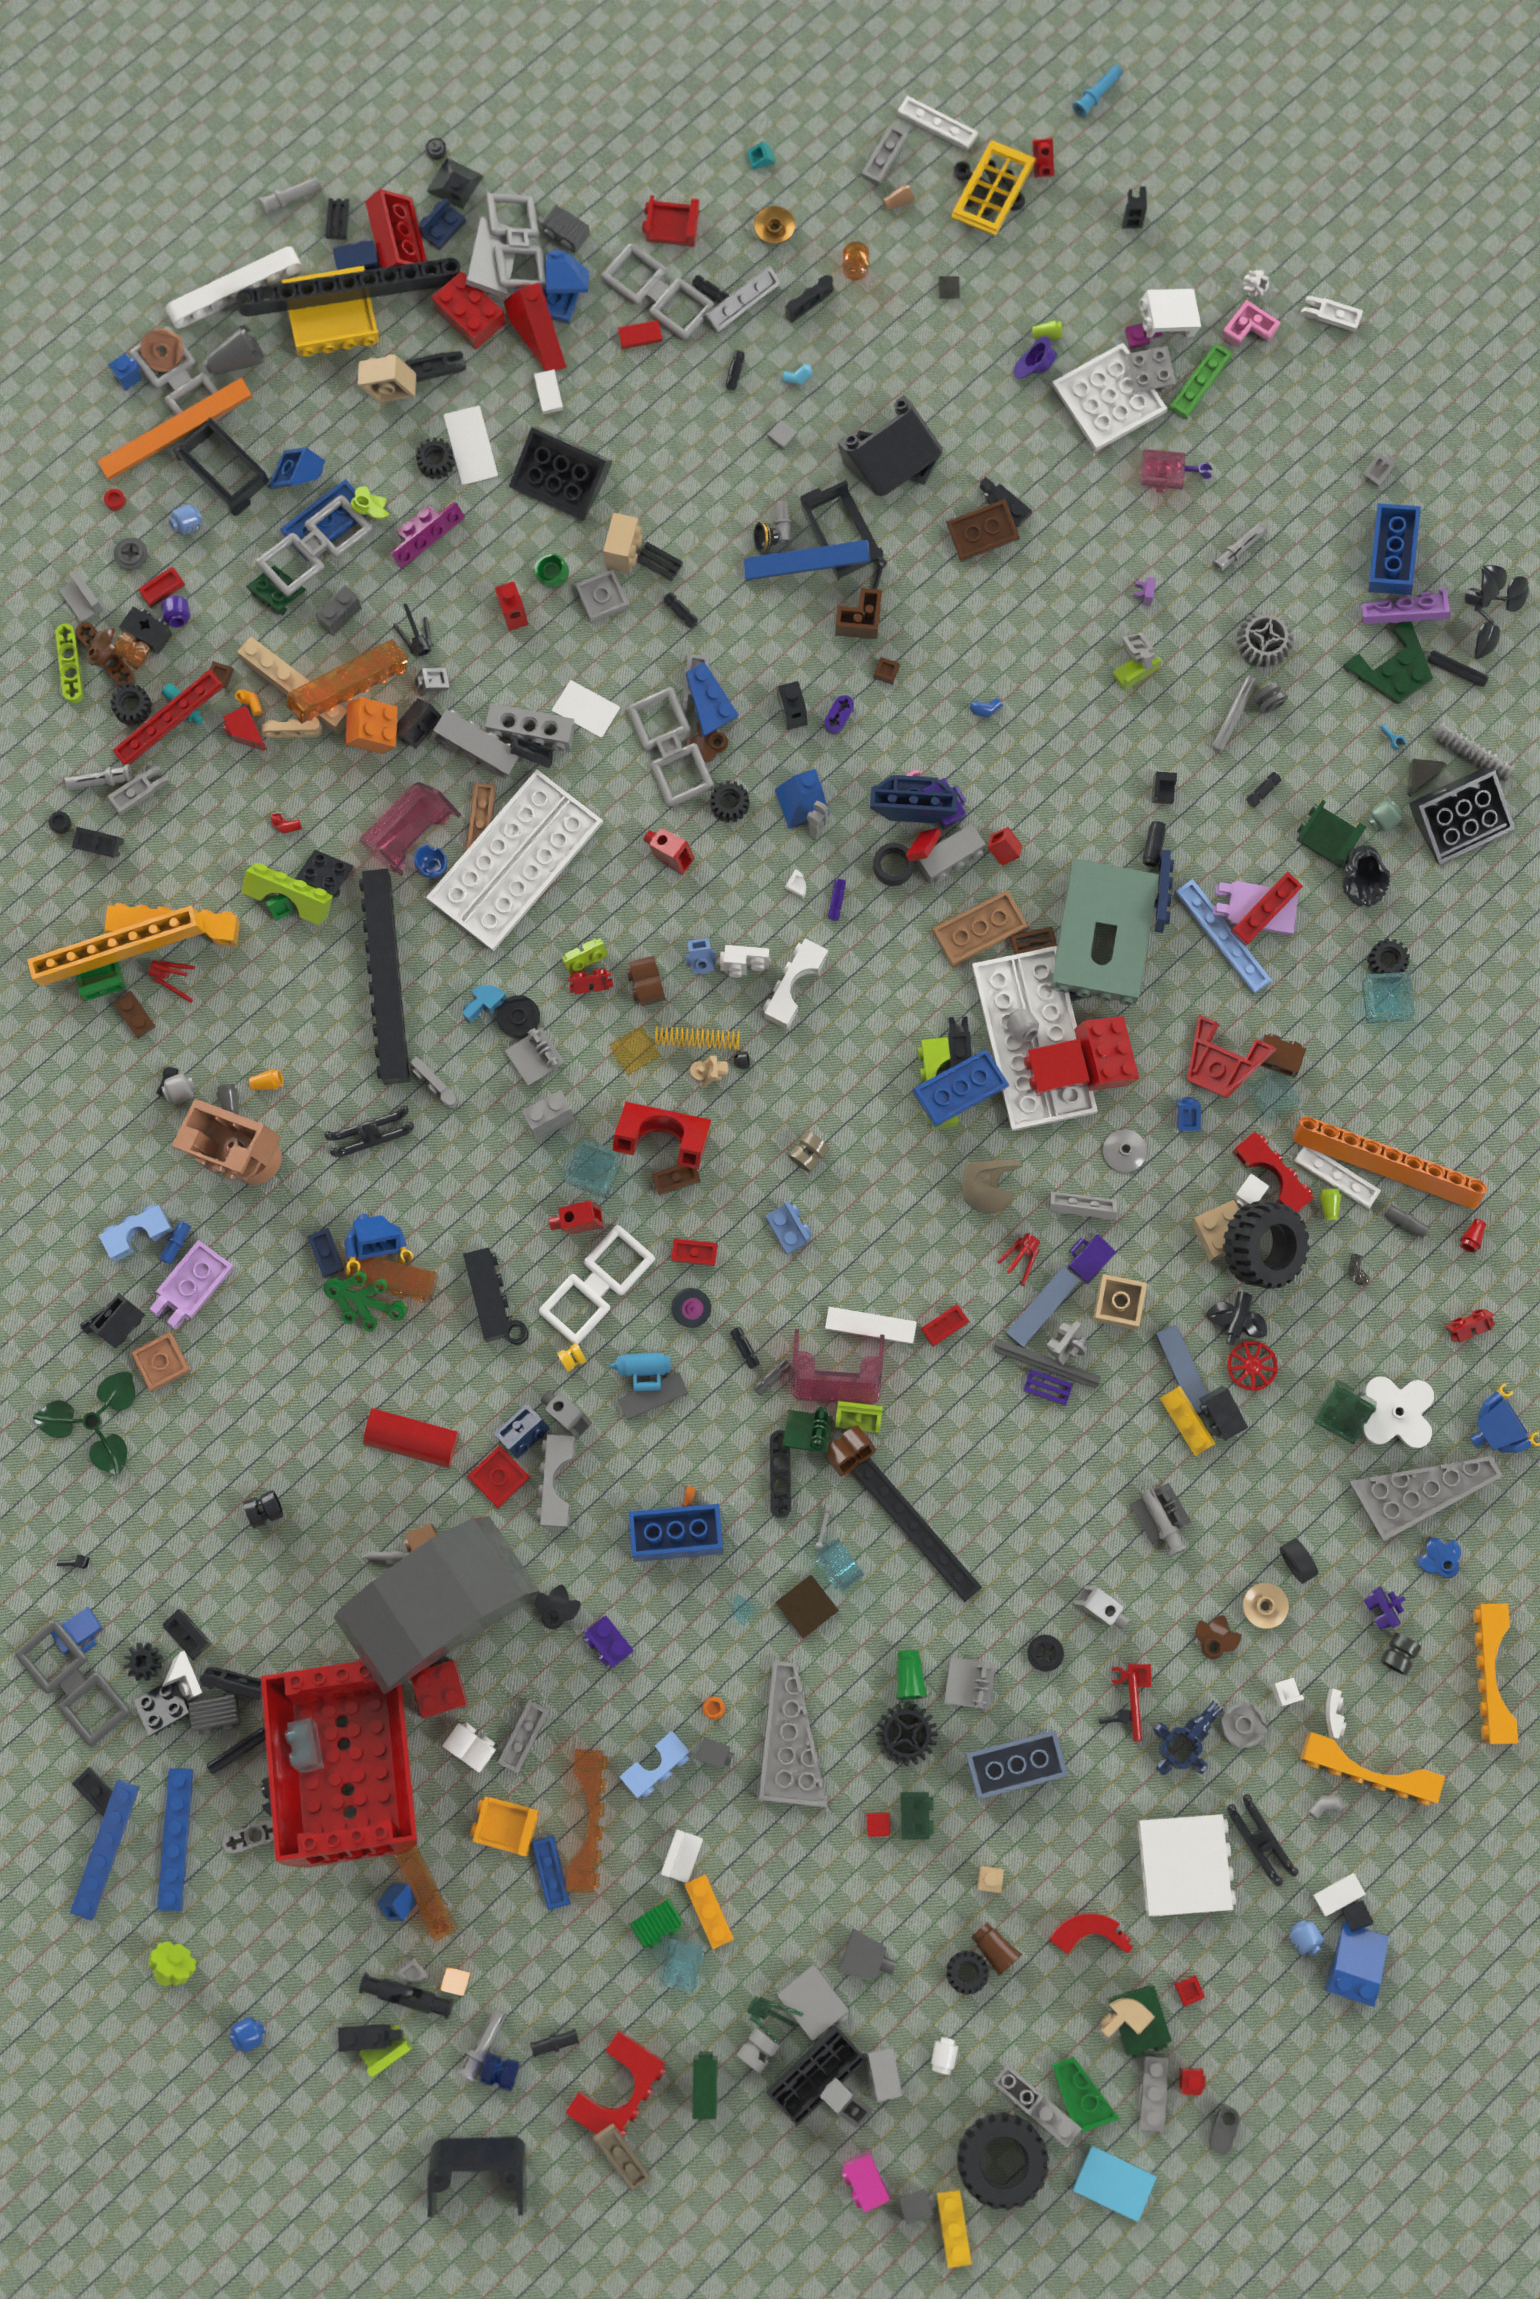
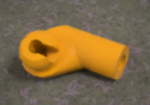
[235,689,263,716]

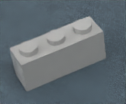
[916,824,986,884]

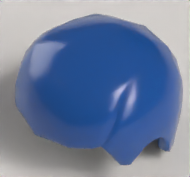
[414,844,448,878]

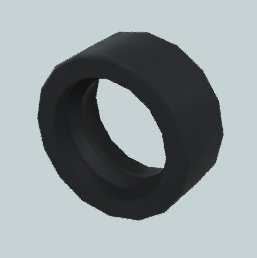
[873,842,914,886]
[1279,1538,1319,1584]

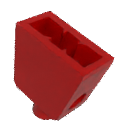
[495,581,529,631]
[643,828,695,875]
[549,1200,604,1234]

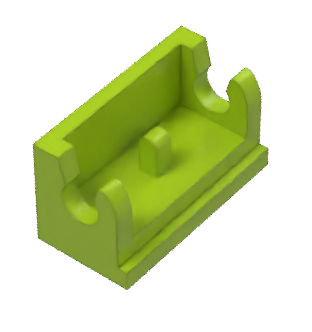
[835,1401,883,1433]

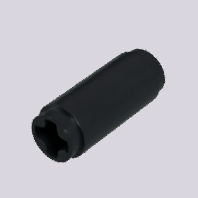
[1143,821,1166,867]

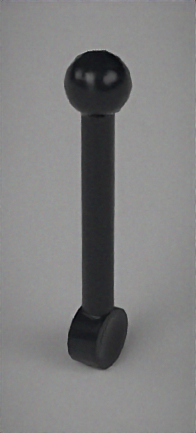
[873,559,887,589]

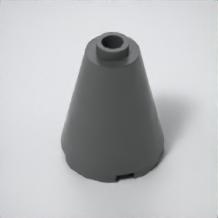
[204,324,265,375]

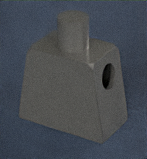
[540,1391,592,1440]
[838,1928,897,1980]

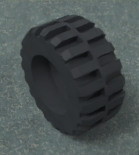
[1223,1201,1310,1289]
[957,2112,1049,2210]

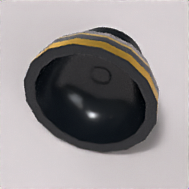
[753,522,778,553]

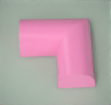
[1222,300,1281,346]

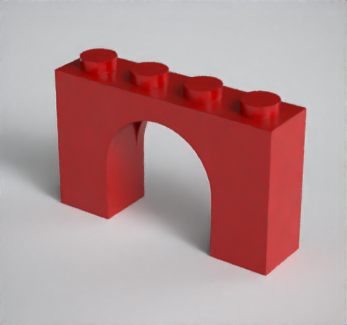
[612,1102,711,1169]
[565,2029,667,2137]

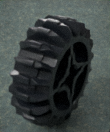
[876,1703,938,1766]

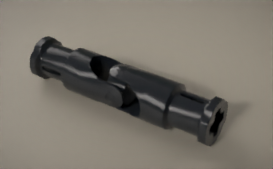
[359,1973,454,2020]

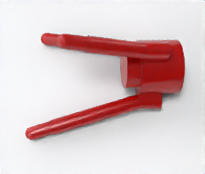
[148,960,196,1003]
[997,1233,1040,1286]

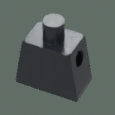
[777,681,808,730]

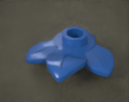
[1416,1537,1461,1578]

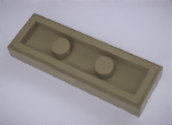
[593,2123,652,2191]

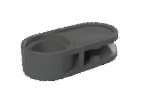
[1209,2106,1240,2154]

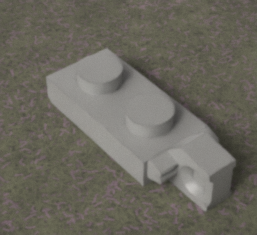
[1122,632,1155,670]

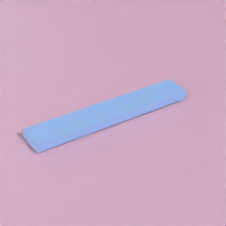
[1175,879,1272,995]

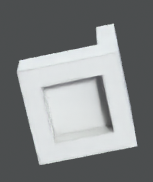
[1271,1678,1304,1707]

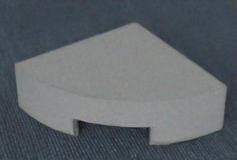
[396,1957,429,1981]

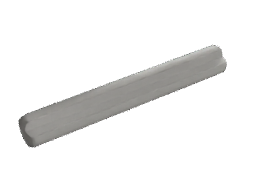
[1212,676,1257,752]

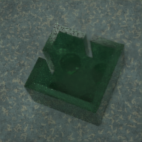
[1314,1379,1377,1445]

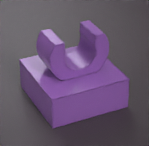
[1133,577,1156,606]

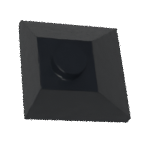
[427,158,483,209]

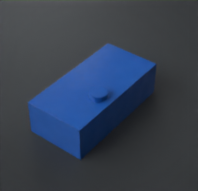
[1368,503,1421,595]
[629,1504,724,1562]

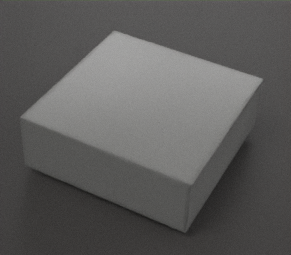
[768,420,797,450]

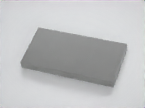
[465,217,515,298]

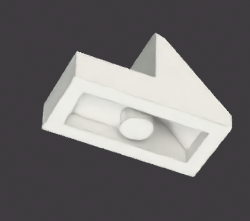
[163,1651,202,1702]

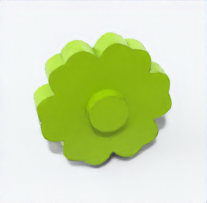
[148,1941,196,1986]

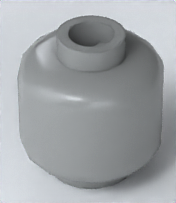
[1007,1009,1039,1042]
[161,1073,196,1105]

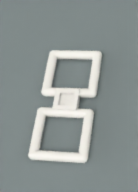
[539,1225,655,1344]

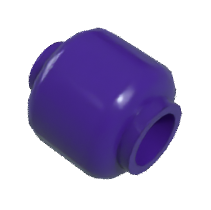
[161,595,190,628]

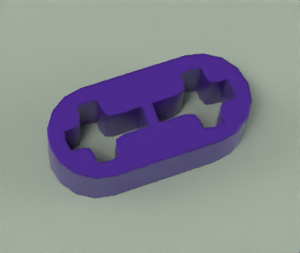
[824,695,854,734]

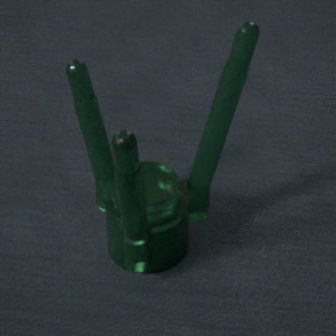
[747,1996,803,2043]

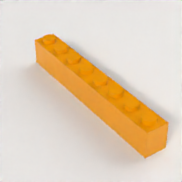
[27,905,205,987]

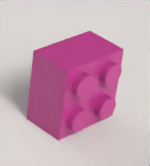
[841,2149,890,2213]

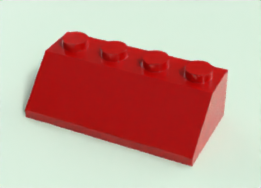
[365,189,427,268]

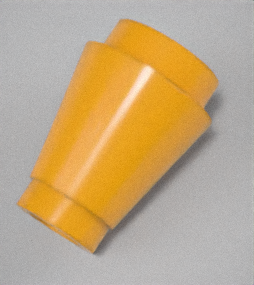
[249,1068,283,1090]

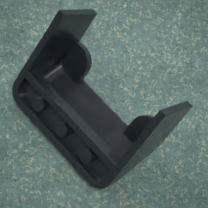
[428,2136,526,2217]

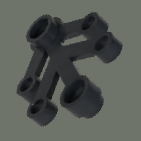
[954,160,1025,216]

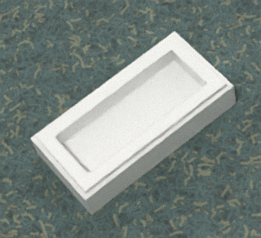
[534,370,563,414]
[1313,1873,1366,1917]

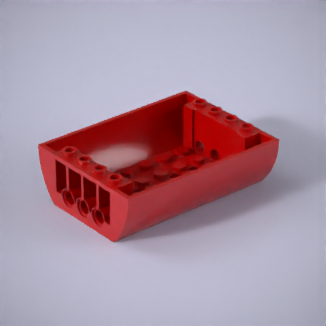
[261,1661,418,1868]

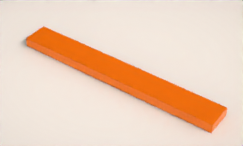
[98,377,253,480]

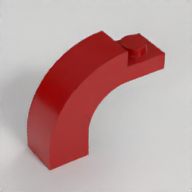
[1047,1913,1134,1954]

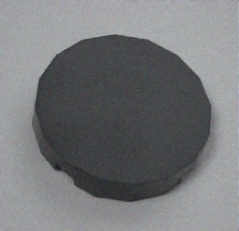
[497,995,540,1039]

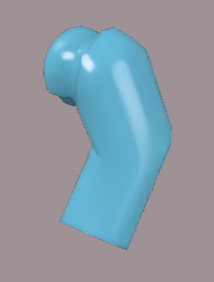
[782,364,812,385]

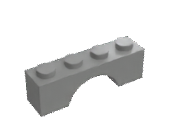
[537,1434,576,1528]

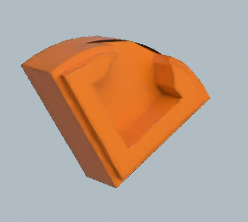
[682,1486,696,1507]

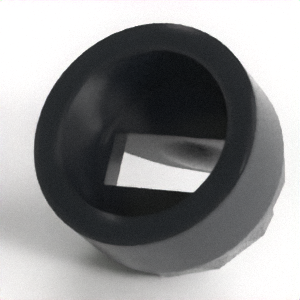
[734,1051,750,1069]

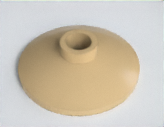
[1243,1583,1289,1629]

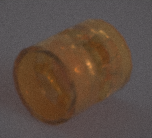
[842,242,869,280]
[113,630,152,670]

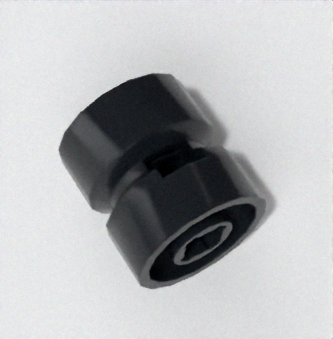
[243,1490,284,1529]

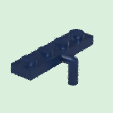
[1154,850,1174,933]

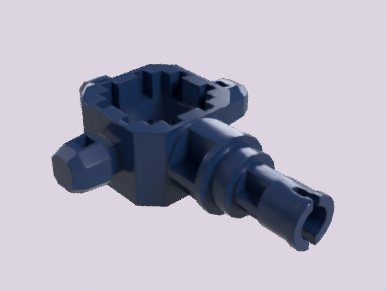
[1153,1700,1224,1776]

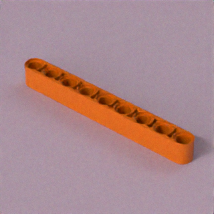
[1293,1116,1487,1209]

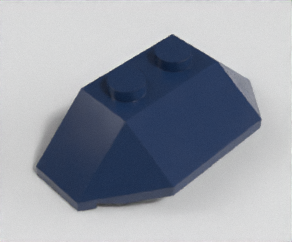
[870,775,957,823]

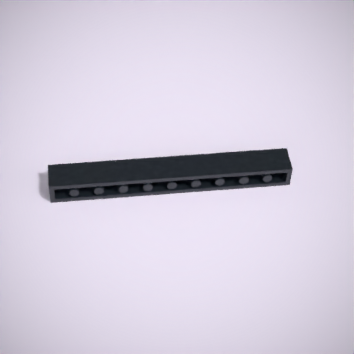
[359,868,410,1085]

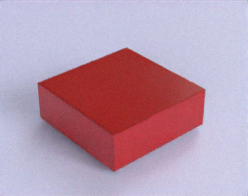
[866,1813,891,1837]
[1174,1975,1205,2007]

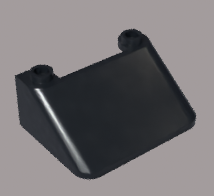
[837,395,942,496]

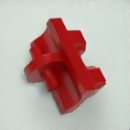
[1032,137,1055,178]

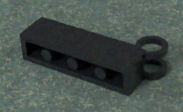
[463,1247,529,1345]

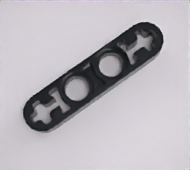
[770,1430,791,1519]

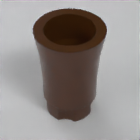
[971,1922,1023,1976]

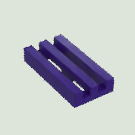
[1023,1369,1073,1406]

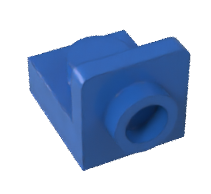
[1176,1097,1201,1131]

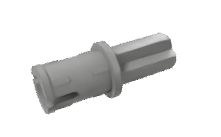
[775,501,791,544]

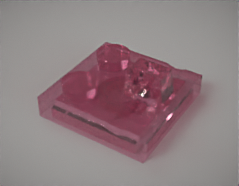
[1141,449,1185,493]

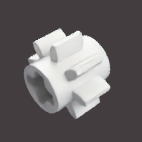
[1243,270,1269,297]

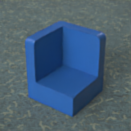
[377,1883,418,1921]

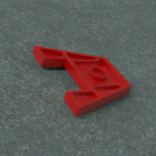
[1187,1015,1277,1099]

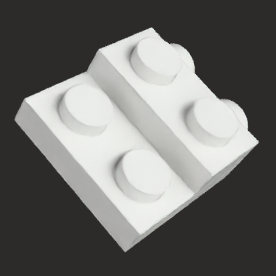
[720,945,770,978]

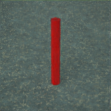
[1127,1671,1142,1741]

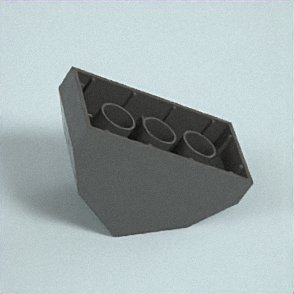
[333,1516,540,1695]

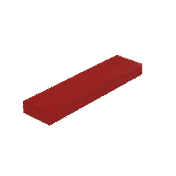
[1230,871,1303,946]

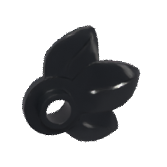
[535,1584,581,1630]

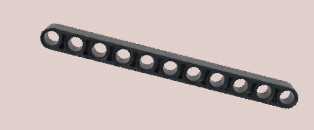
[236,258,461,317]

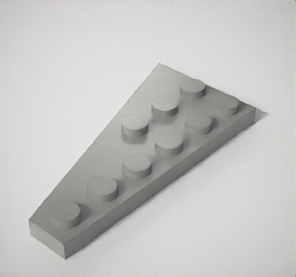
[1349,1456,1503,1541]

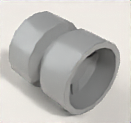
[737,2027,780,2073]

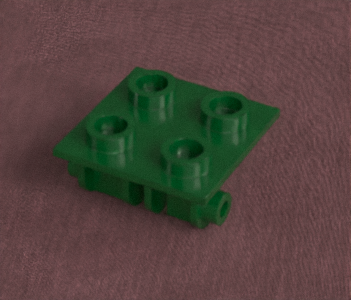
[246,565,306,616]
[782,1407,833,1454]

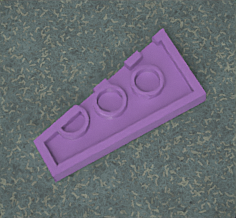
[1362,588,1450,624]

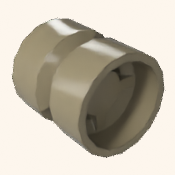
[788,1131,830,1173]

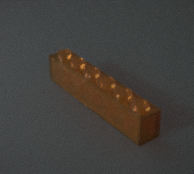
[286,639,408,724]

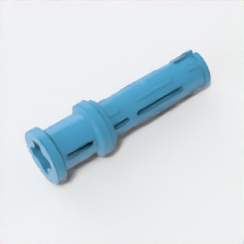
[1072,65,1123,118]

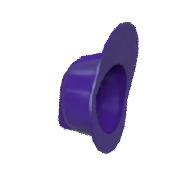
[1013,336,1058,379]

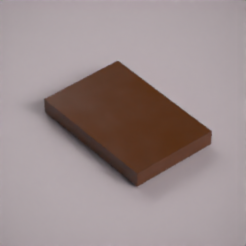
[946,499,1020,562]

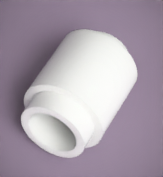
[931,2037,959,2075]

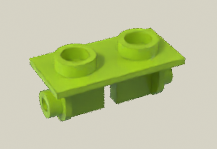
[561,938,609,975]

